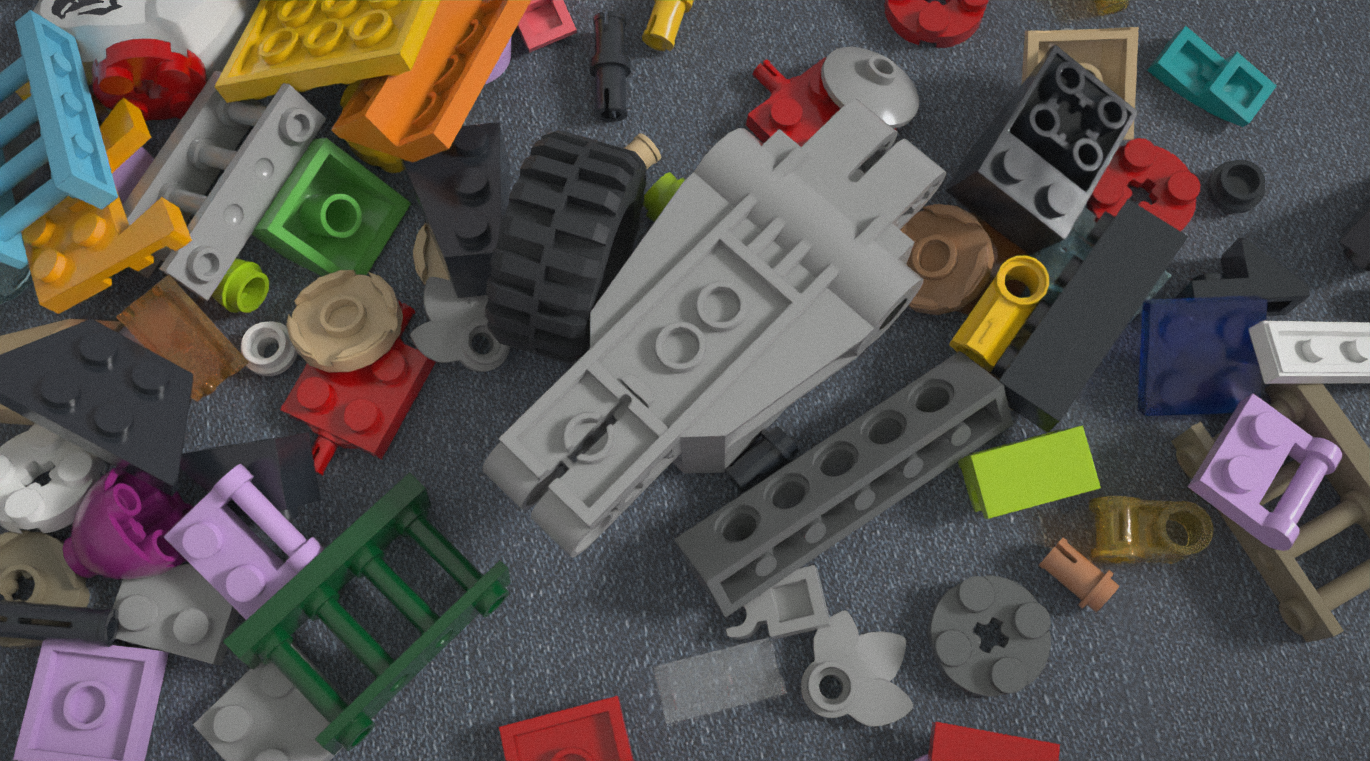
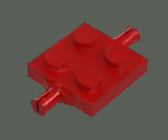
[746,57,897,147]
[280,301,436,476]

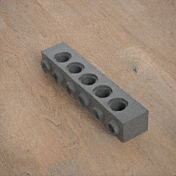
[674,351,1013,618]

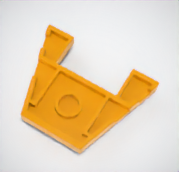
[21,98,192,314]

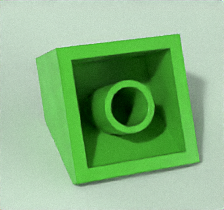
[252,138,411,276]

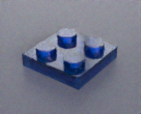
[1137,295,1267,416]

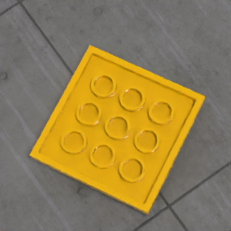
[214,0,441,103]

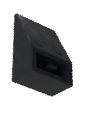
[945,44,1139,255]

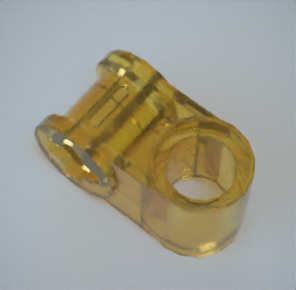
[1089,496,1214,564]

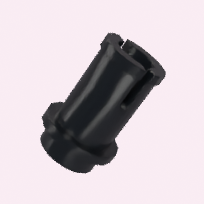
[724,426,799,493]

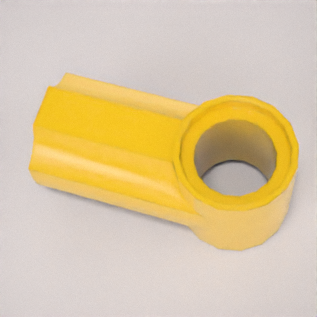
[949,256,1049,372]

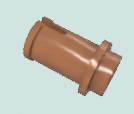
[1038,537,1119,612]

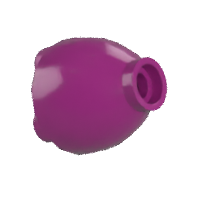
[63,467,194,579]

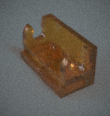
[116,275,249,402]

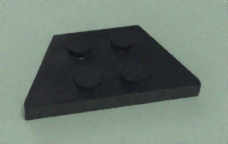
[0,318,194,496]

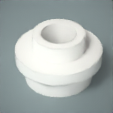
[241,321,297,376]

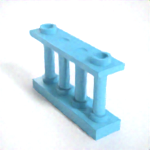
[0,10,118,270]

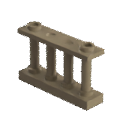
[1171,384,1370,643]

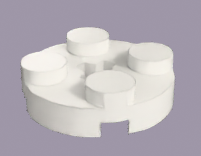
[0,423,105,534]

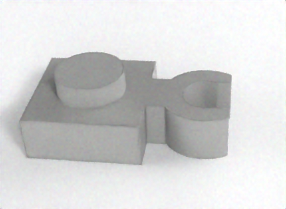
[726,565,831,640]

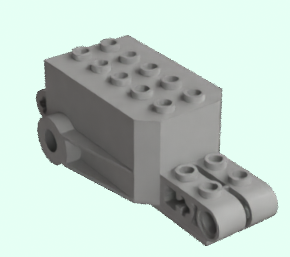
[483,99,946,557]

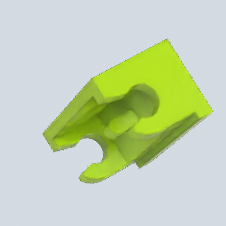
[958,426,1101,519]

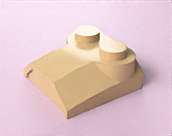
[1021,27,1139,140]

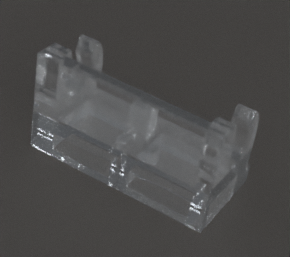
[654,637,787,727]

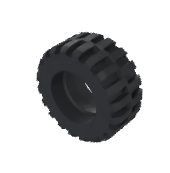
[485,130,647,365]

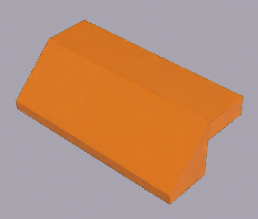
[331,0,531,162]

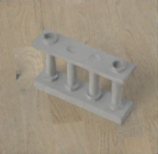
[122,71,326,301]

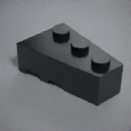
[400,122,511,298]

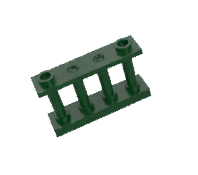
[223,472,511,755]

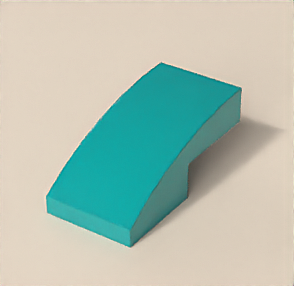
[1147,26,1276,127]

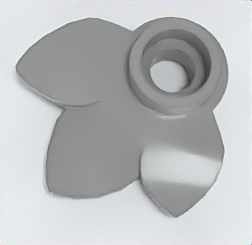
[410,277,510,372]
[801,610,913,727]

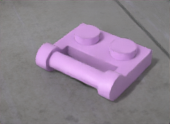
[1188,393,1342,551]
[164,464,324,620]

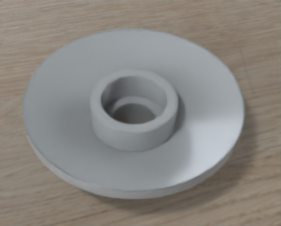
[821,47,919,128]

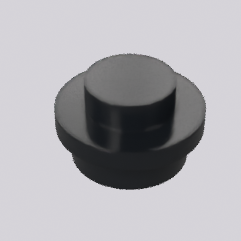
[1207,160,1265,213]

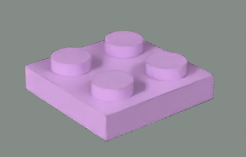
[13,641,169,761]

